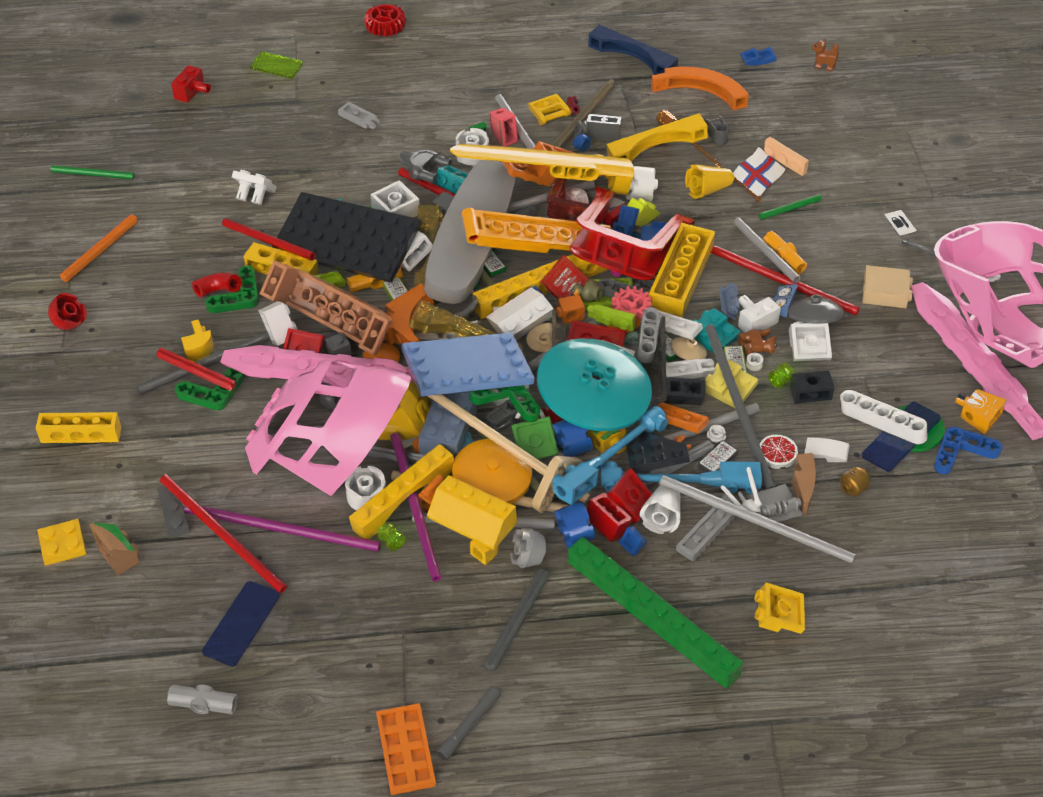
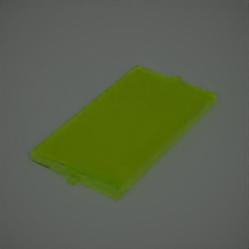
[250,51,303,79]

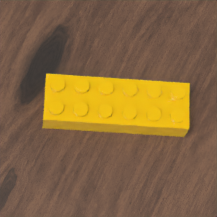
[648,223,715,318]

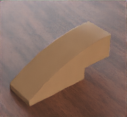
[792,453,816,515]

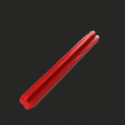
[156,348,236,391]

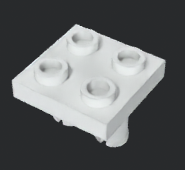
[232,170,277,205]

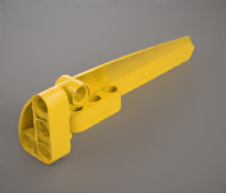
[450,144,634,195]

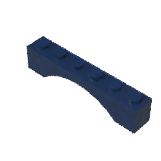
[588,24,678,75]

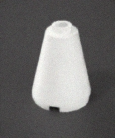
[640,485,681,534]

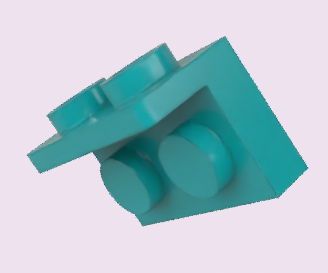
[435,165,468,193]

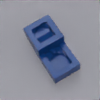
[740,47,777,66]
[612,205,640,236]

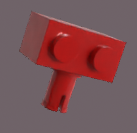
[171,65,211,103]
[586,492,632,543]

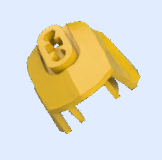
[378,381,431,440]

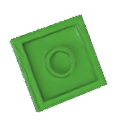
[511,416,559,460]

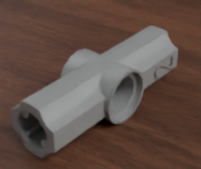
[167,685,238,714]

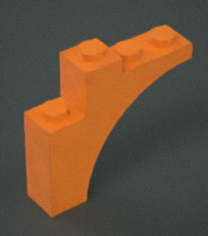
[383,284,435,345]

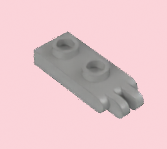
[338,102,380,129]

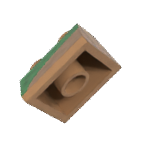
[90,522,140,575]

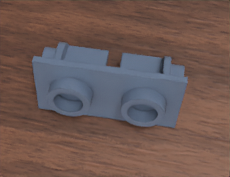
[719,283,740,320]

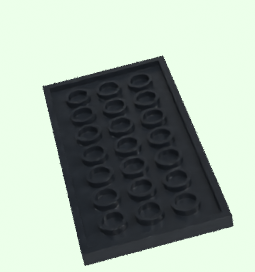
[272,192,422,283]

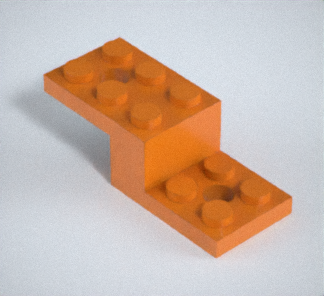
[502,141,575,187]

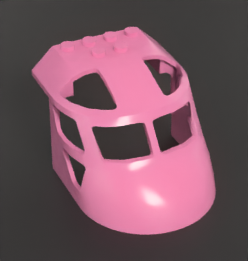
[935,222,1043,368]
[245,360,411,496]

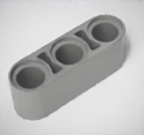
[637,308,660,363]

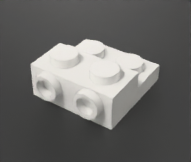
[789,322,832,362]

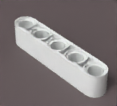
[840,390,928,444]

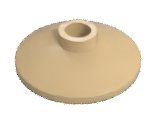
[526,323,563,352]
[671,337,707,360]

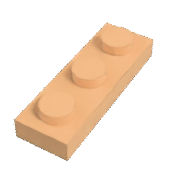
[764,137,809,176]

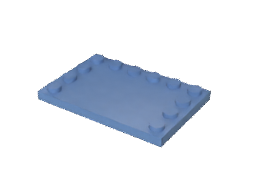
[402,332,535,396]

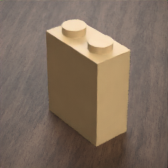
[862,265,913,308]

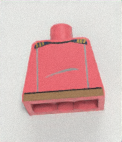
[489,108,518,147]

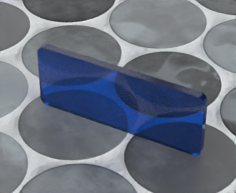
[862,402,940,472]
[202,581,280,667]

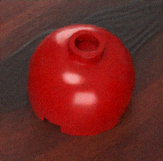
[48,293,87,330]

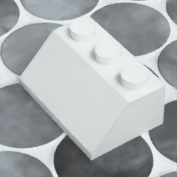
[486,288,554,341]

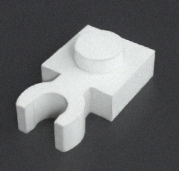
[566,188,589,206]

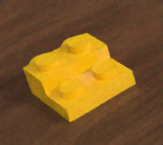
[754,583,805,634]

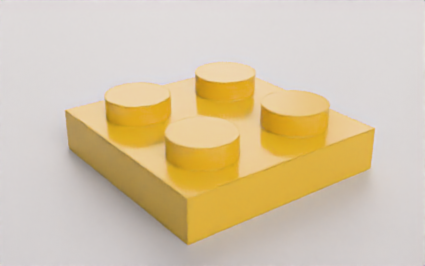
[37,519,86,566]

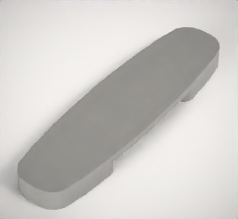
[424,160,515,304]

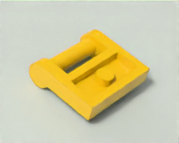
[528,94,571,126]

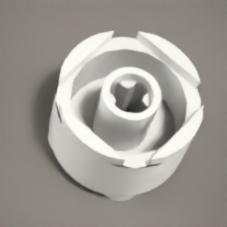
[456,128,489,167]
[625,166,658,202]
[345,466,386,510]

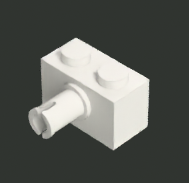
[738,295,781,333]
[258,301,297,346]

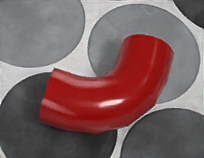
[192,272,242,298]

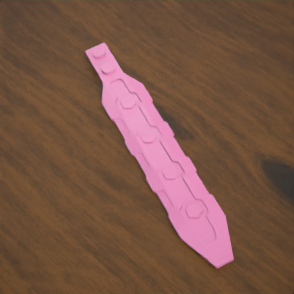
[911,282,1043,440]
[220,345,416,384]

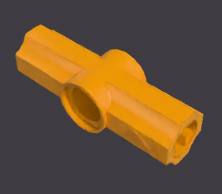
[763,231,807,275]
[346,267,403,293]

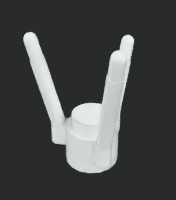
[721,467,762,515]

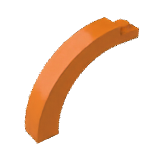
[651,67,749,110]

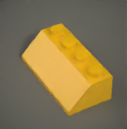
[427,475,518,550]

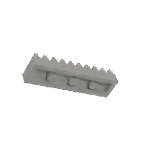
[676,495,735,562]

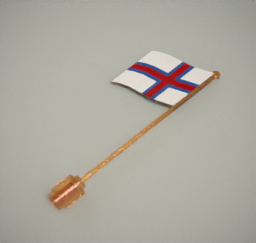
[656,110,785,202]

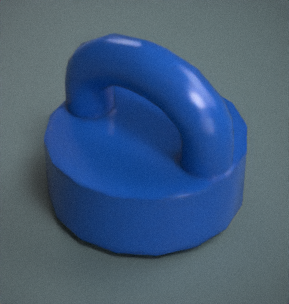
[573,133,591,152]

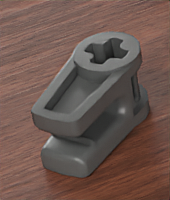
[486,400,518,432]

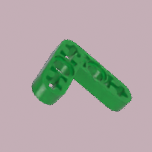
[205,265,259,313]
[175,367,245,411]
[469,385,540,422]

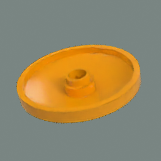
[452,439,532,504]

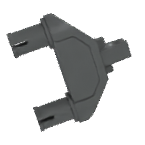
[399,149,452,184]

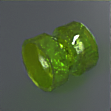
[768,363,795,388]
[377,522,406,551]

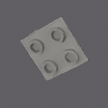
[749,484,803,522]

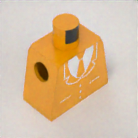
[955,389,1007,435]

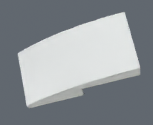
[804,438,850,462]

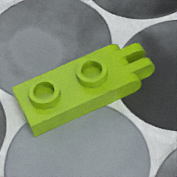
[587,305,636,331]

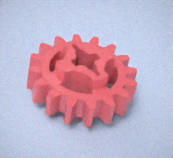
[612,286,651,321]

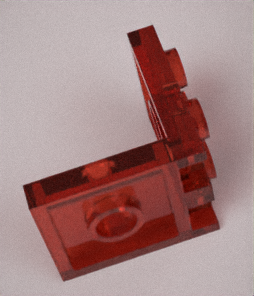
[547,178,590,221]

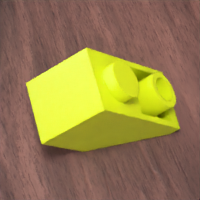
[627,198,660,227]

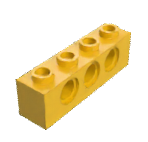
[244,242,319,276]
[36,412,122,443]

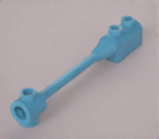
[552,406,668,505]
[600,461,762,494]

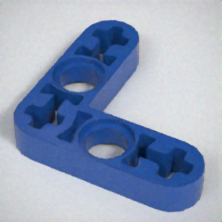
[934,427,1003,474]

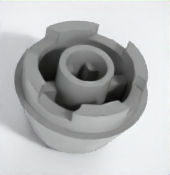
[510,527,546,568]

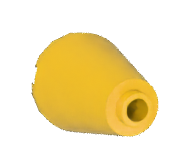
[685,164,734,199]

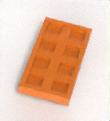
[376,703,436,795]

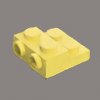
[705,359,758,408]

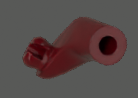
[567,96,580,116]

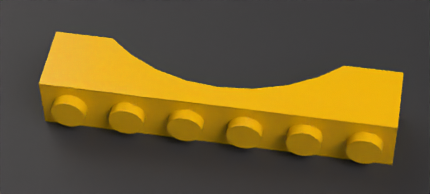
[607,113,708,162]
[349,444,454,539]

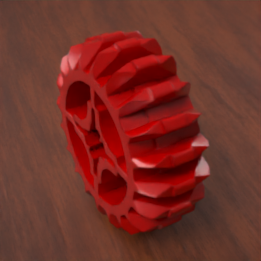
[364,3,406,37]

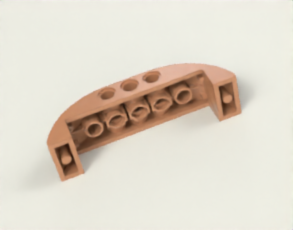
[259,260,392,355]

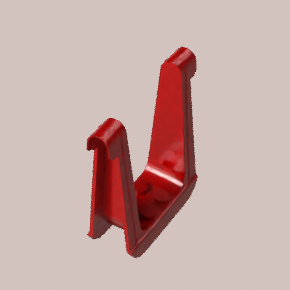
[570,186,695,280]

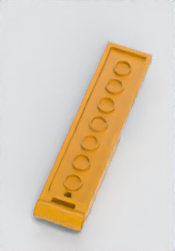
[462,208,612,253]

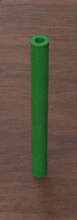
[758,194,822,220]

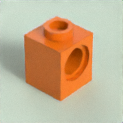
[556,295,585,324]

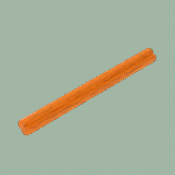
[60,214,138,282]

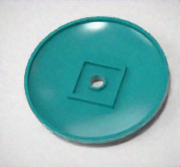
[537,338,652,431]

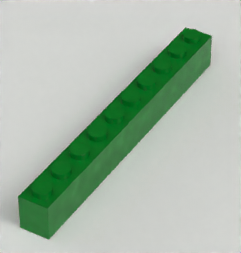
[568,537,743,689]

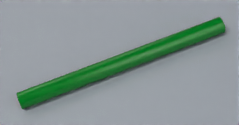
[51,165,134,179]

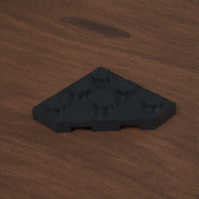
[625,431,690,473]

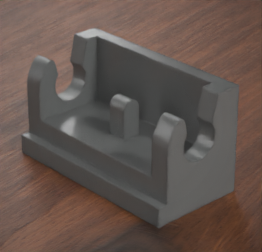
[586,114,621,141]

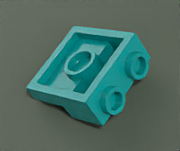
[693,308,742,353]

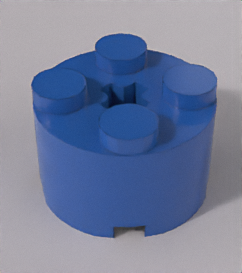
[552,420,593,457]
[554,501,596,549]

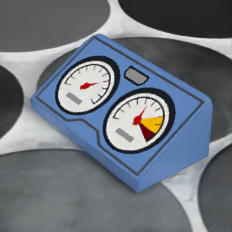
[773,284,798,318]

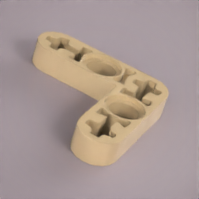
[531,456,584,513]

